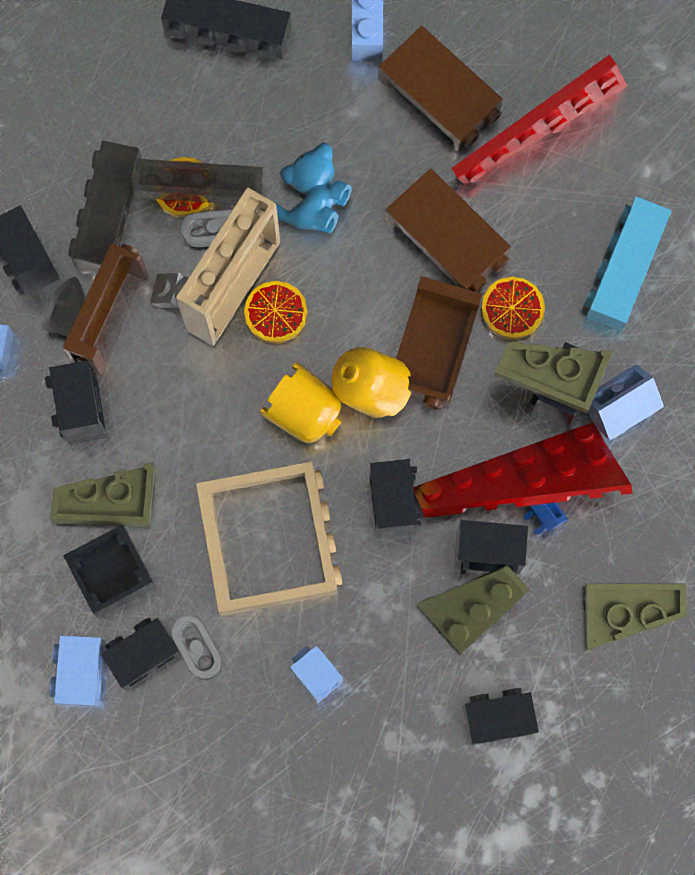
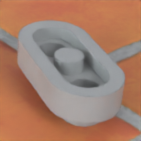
[181,210,232,247]
[172,615,222,679]

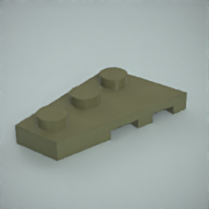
[494,342,613,414]
[50,462,156,527]
[417,565,530,654]
[585,583,687,650]

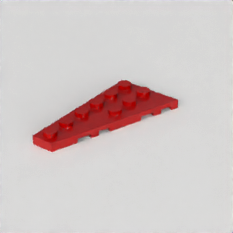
[451,54,628,184]
[413,422,633,518]

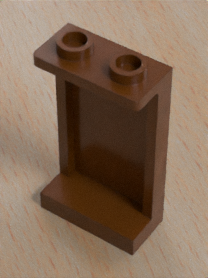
[378,25,503,152]
[384,168,511,292]
[63,243,148,376]
[396,276,482,410]

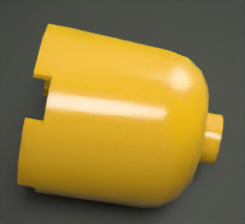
[331,347,411,419]
[259,361,342,443]

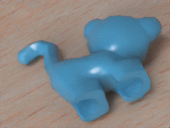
[274,142,352,234]

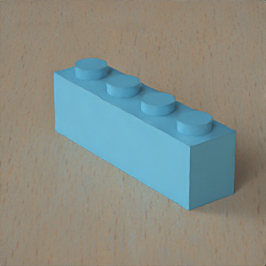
[584,196,672,332]

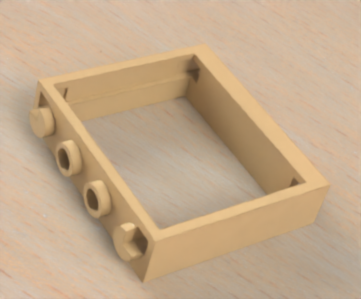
[176,187,280,347]
[196,462,342,616]

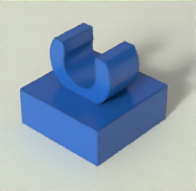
[524,503,568,534]

